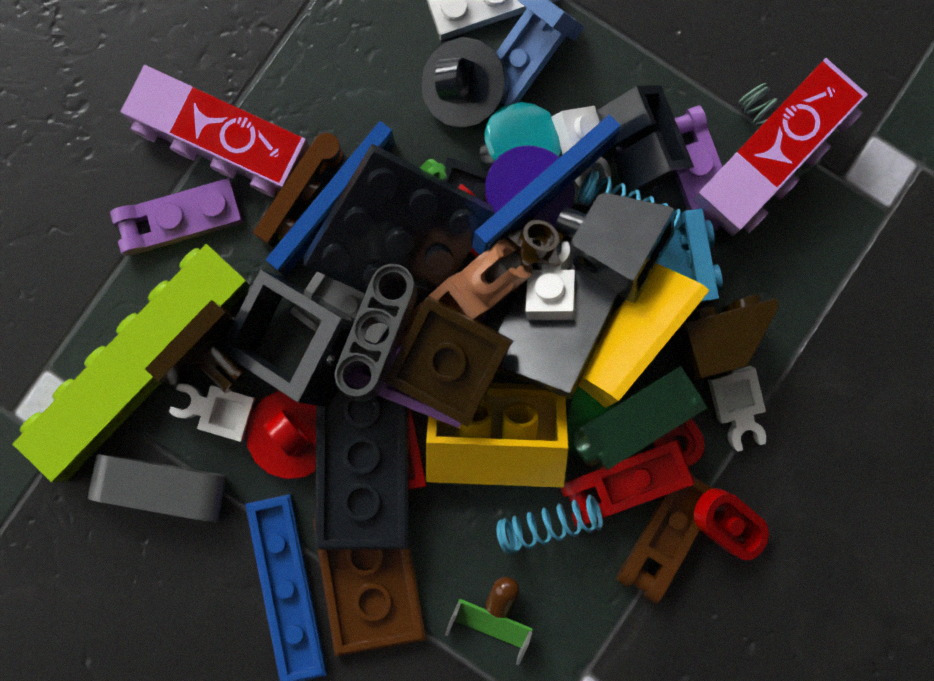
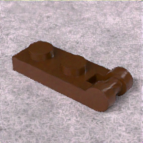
[253,133,344,249]
[616,477,713,603]

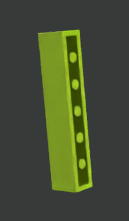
[12,244,251,482]

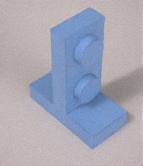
[497,0,584,105]

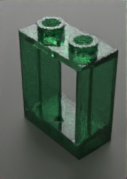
[572,366,707,470]

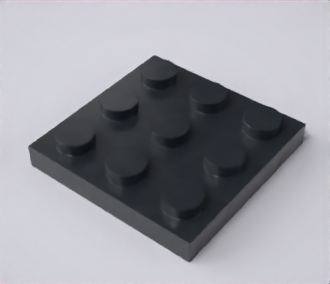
[304,144,495,310]

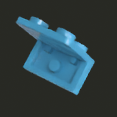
[617,208,723,307]

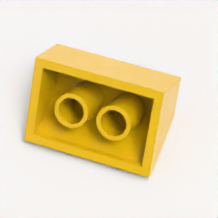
[578,264,710,408]
[426,383,568,488]

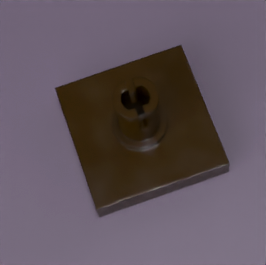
[384,296,514,427]
[145,300,246,393]

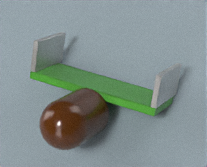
[445,577,533,666]

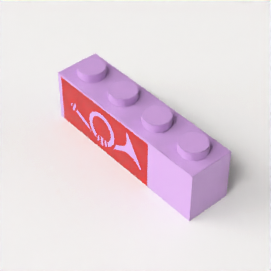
[693,58,868,237]
[120,65,310,197]

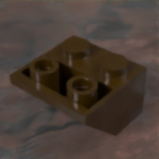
[670,294,779,384]

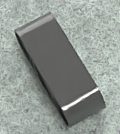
[335,264,417,402]
[87,453,227,522]

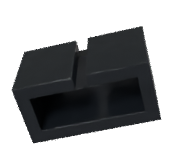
[596,85,694,193]

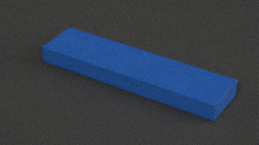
[472,114,621,255]
[266,121,395,277]
[245,494,328,681]

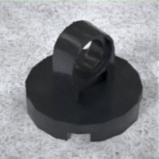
[421,37,510,129]

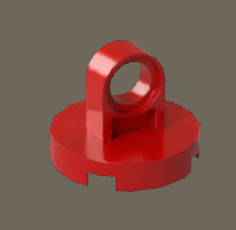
[246,390,316,479]

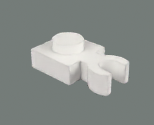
[551,106,611,188]
[525,241,576,320]
[707,366,766,451]
[169,384,257,442]

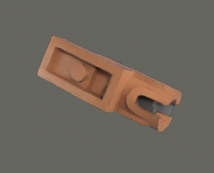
[400,238,533,344]

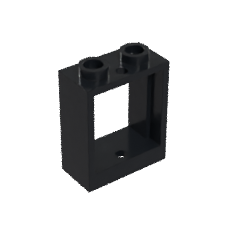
[220,269,355,407]

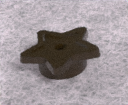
[506,216,564,268]

